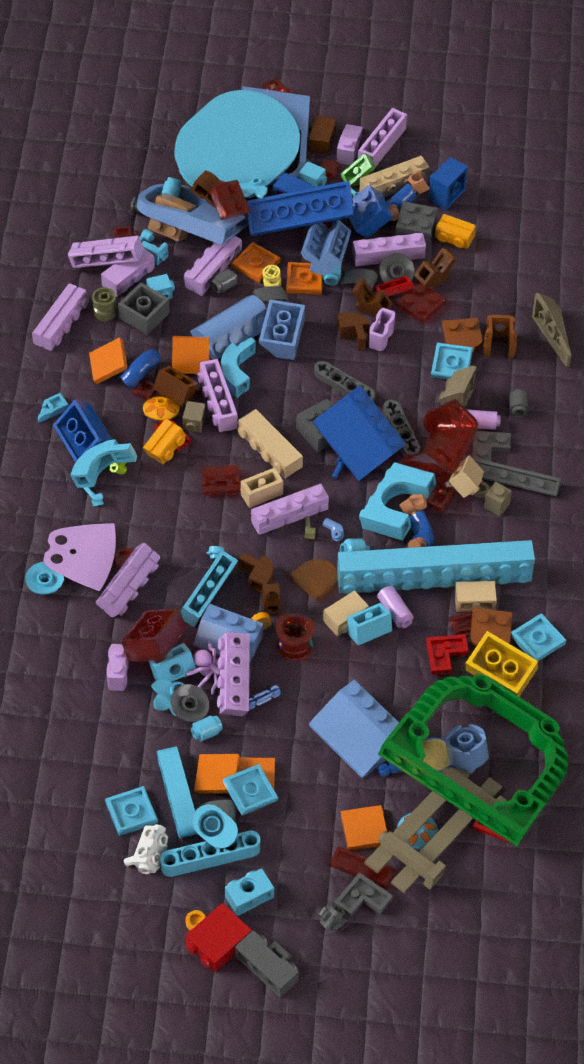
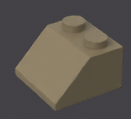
[439,366,476,416]

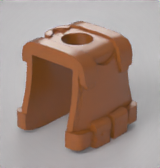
[483,315,517,359]

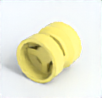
[263,265,281,287]

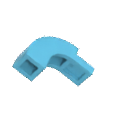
[221,337,256,399]
[70,439,137,488]

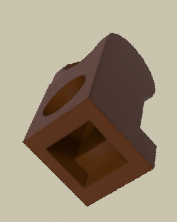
[261,583,281,615]

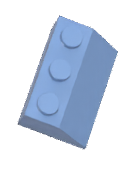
[259,300,305,360]
[193,604,263,663]

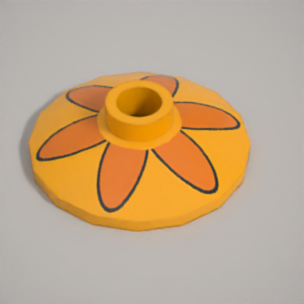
[143,396,180,421]

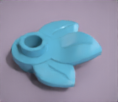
[235,177,268,199]
[151,679,184,716]

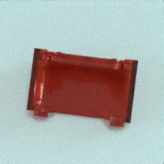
[399,399,478,476]

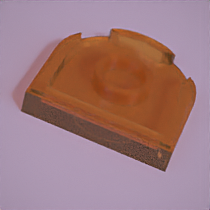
[290,559,337,601]

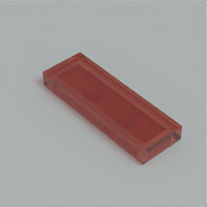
[330,846,395,889]

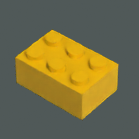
[466,631,538,697]

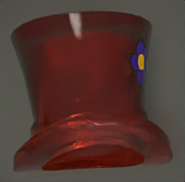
[276,613,315,660]

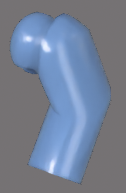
[323,518,344,541]

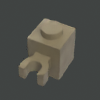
[475,482,512,516]

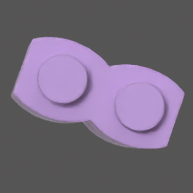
[369,308,395,351]
[106,644,129,691]

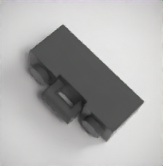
[235,930,299,998]

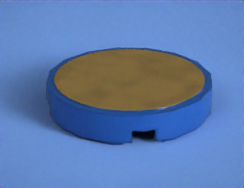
[423,737,453,773]

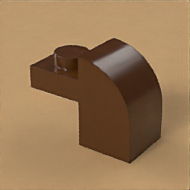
[414,248,456,287]
[352,279,393,317]
[337,312,369,351]
[239,553,273,594]

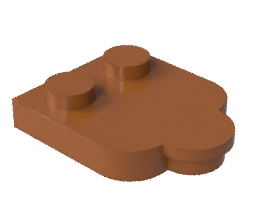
[442,318,482,352]
[470,607,512,647]

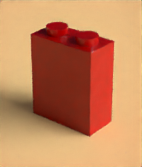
[185,903,252,972]

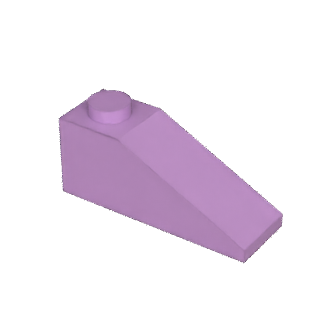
[337,124,363,165]

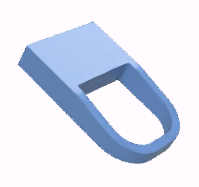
[242,86,310,185]
[137,184,249,245]

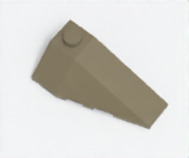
[532,293,571,368]

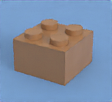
[148,193,196,241]

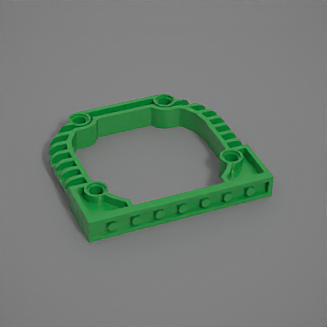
[378,674,568,847]

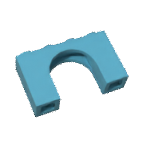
[359,462,437,541]

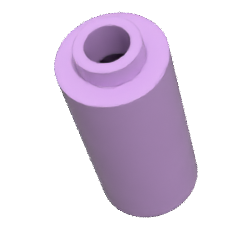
[459,409,501,430]
[377,586,413,628]

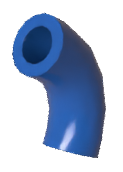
[120,349,161,388]

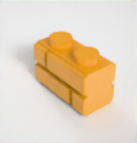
[435,214,476,249]
[143,419,186,465]

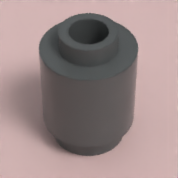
[210,269,238,294]
[509,389,528,418]

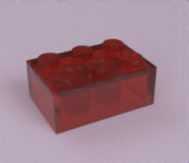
[121,608,186,662]

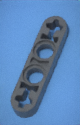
[314,361,375,402]
[383,400,420,460]

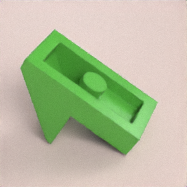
[340,153,375,187]

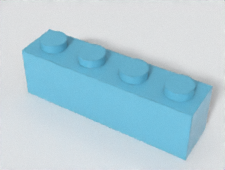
[178,550,238,627]

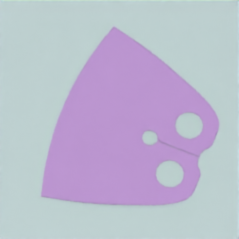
[44,523,116,591]

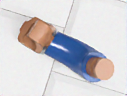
[386,170,430,221]
[400,494,434,548]

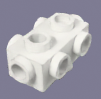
[124,824,168,874]

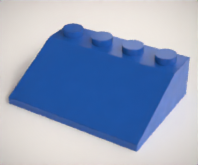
[313,385,406,481]

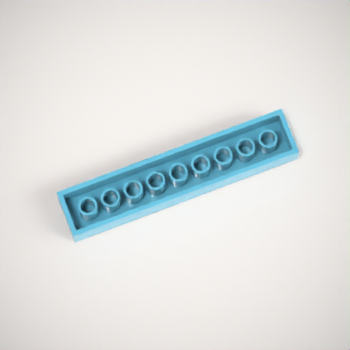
[337,540,535,594]

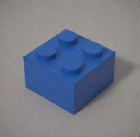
[428,157,468,211]
[349,185,393,239]

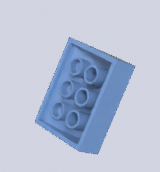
[309,680,399,779]

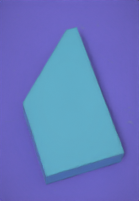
[38,393,69,423]

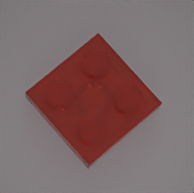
[208,180,251,220]
[396,281,446,324]

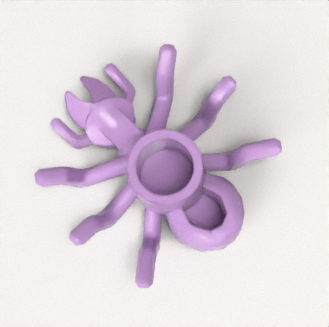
[186,643,220,695]

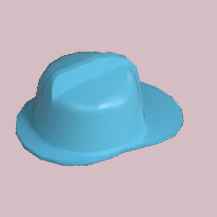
[192,804,238,848]

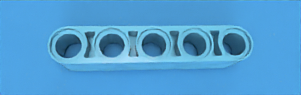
[157,746,198,838]
[161,831,260,877]

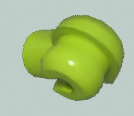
[110,462,127,475]

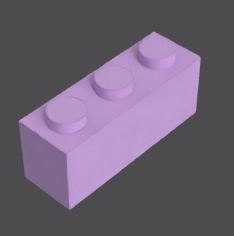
[101,248,155,297]

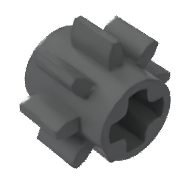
[319,904,346,930]

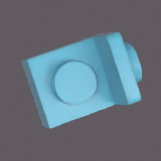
[142,241,169,266]

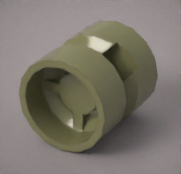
[92,287,117,321]

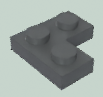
[472,431,511,461]
[334,872,393,918]

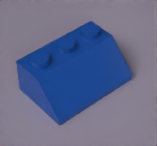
[53,399,113,463]

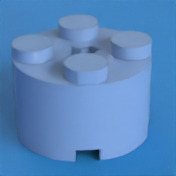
[446,724,489,773]

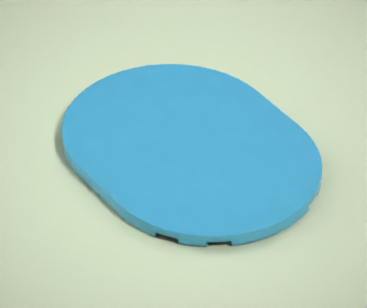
[174,90,300,202]

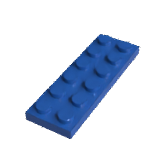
[246,181,355,236]

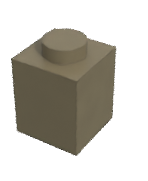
[183,401,206,433]

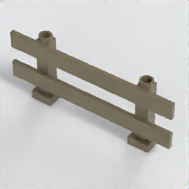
[364,767,507,893]

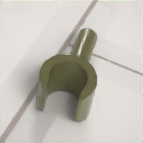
[305,516,316,539]

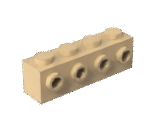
[359,156,430,198]
[238,409,303,478]

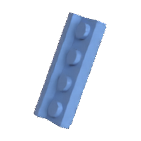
[301,220,351,274]
[190,295,267,360]

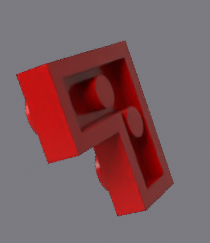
[426,634,468,675]

